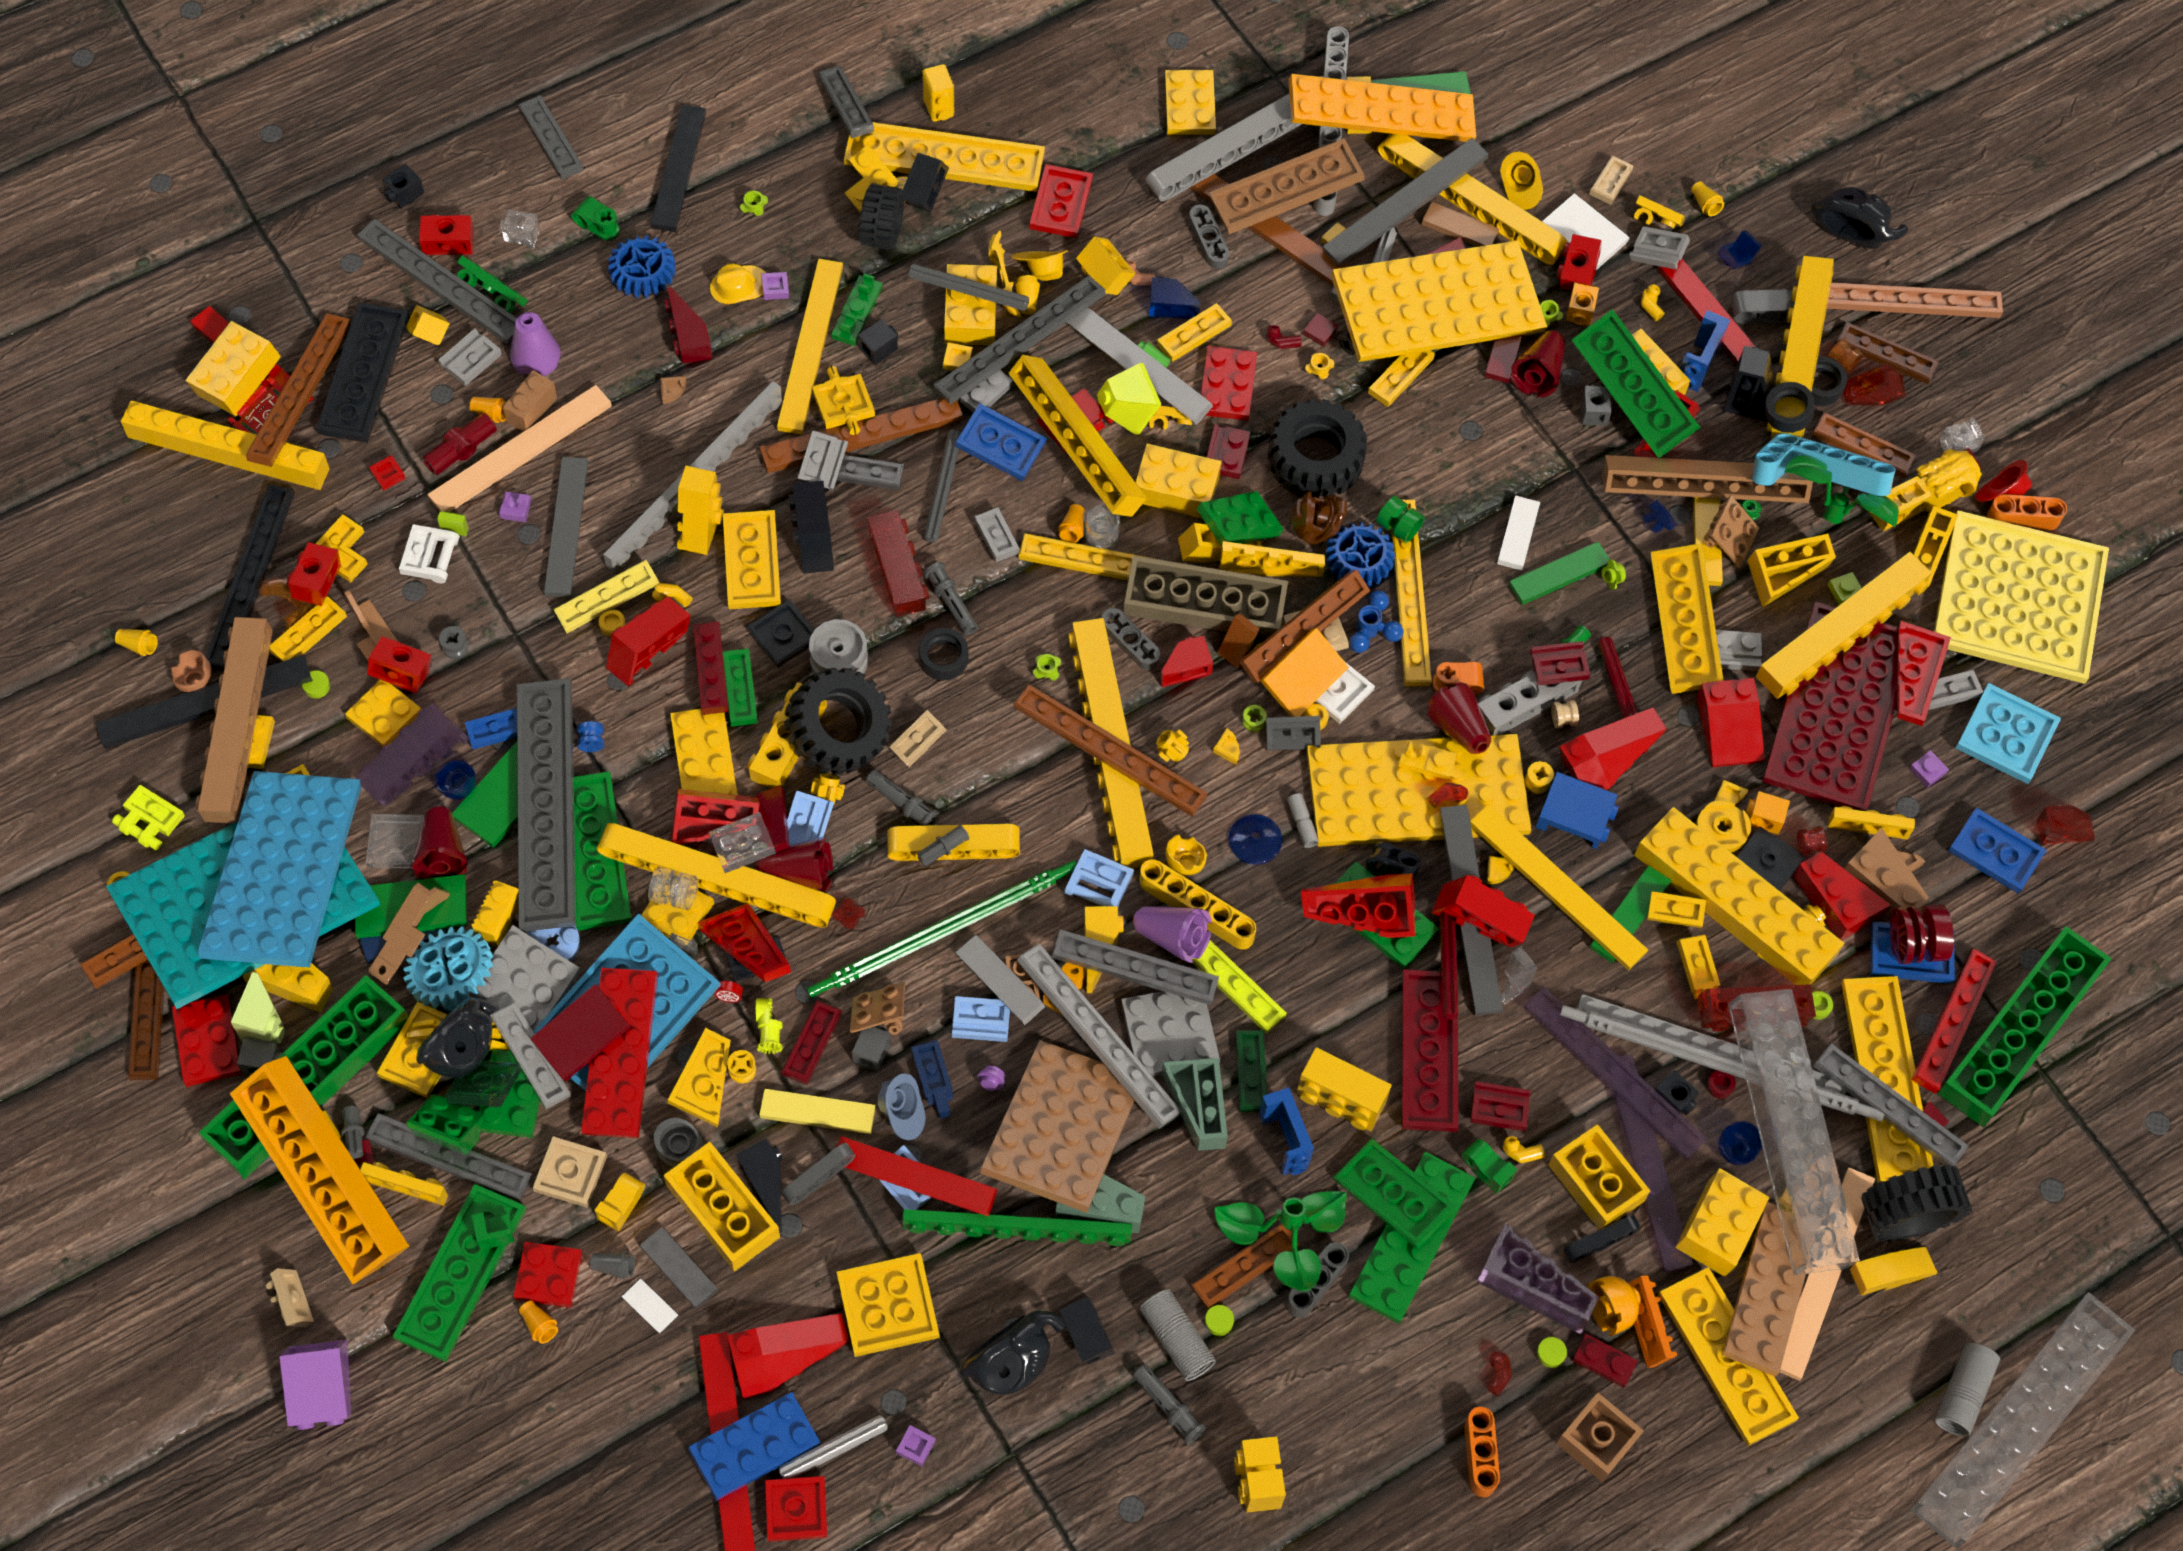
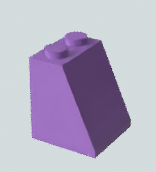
[280,1339,351,1430]

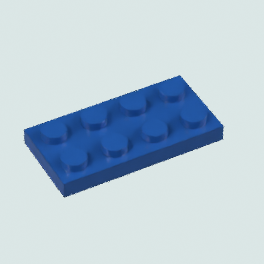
[688,1392,820,1501]

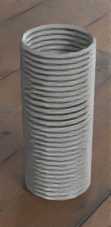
[1140,1289,1216,1381]
[1935,1343,2000,1437]

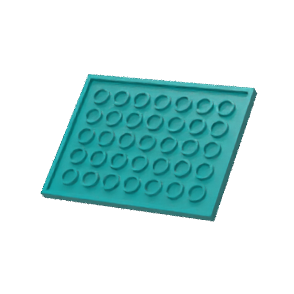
[106,821,380,1009]

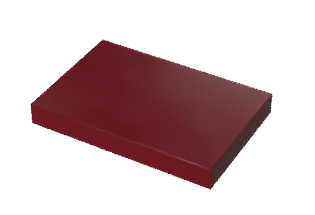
[530,984,631,1082]

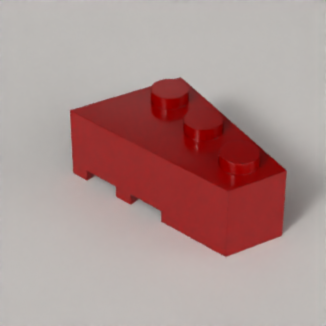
[1793,852,1891,941]

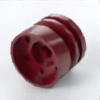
[1889,904,1954,964]

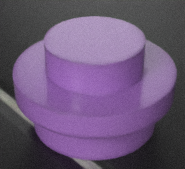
[977,1065,1005,1091]

